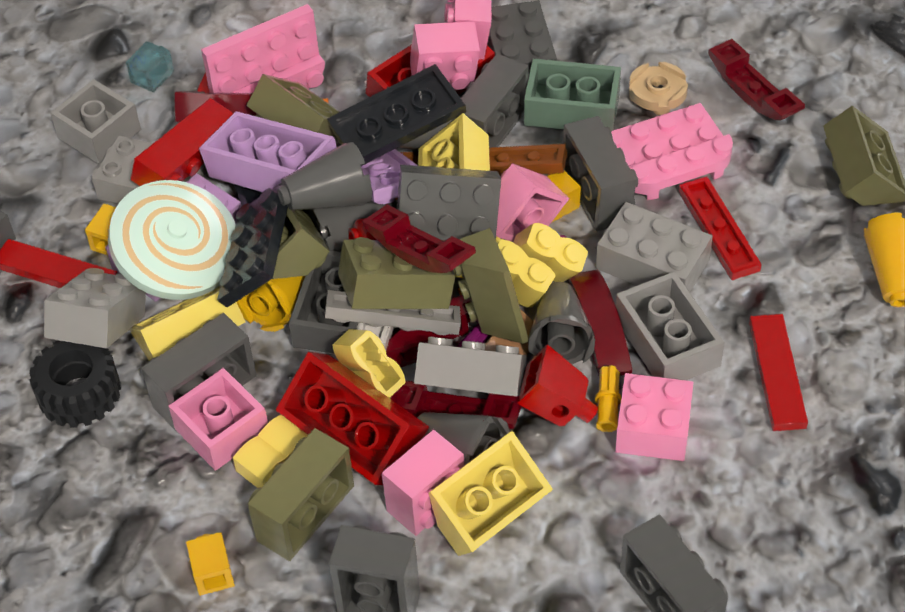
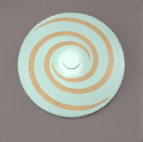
[108,180,236,300]

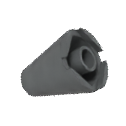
[277,142,372,210]
[308,198,397,252]
[528,282,595,365]
[417,412,510,466]

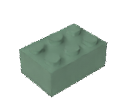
[524,58,621,131]

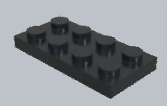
[327,64,466,166]
[217,183,288,307]

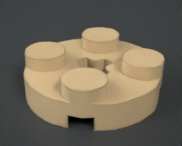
[629,62,688,115]

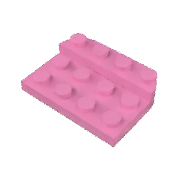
[201,4,325,93]
[611,103,733,200]

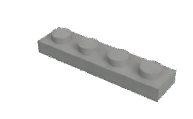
[325,290,461,335]

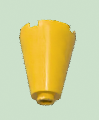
[864,213,905,307]
[237,276,305,332]

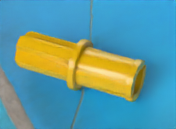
[595,365,622,432]

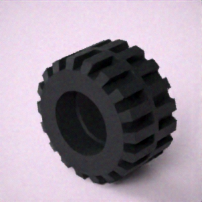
[29,340,121,428]

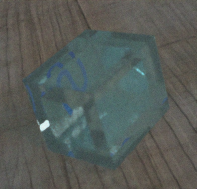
[126,41,174,92]

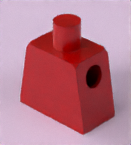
[518,344,598,426]

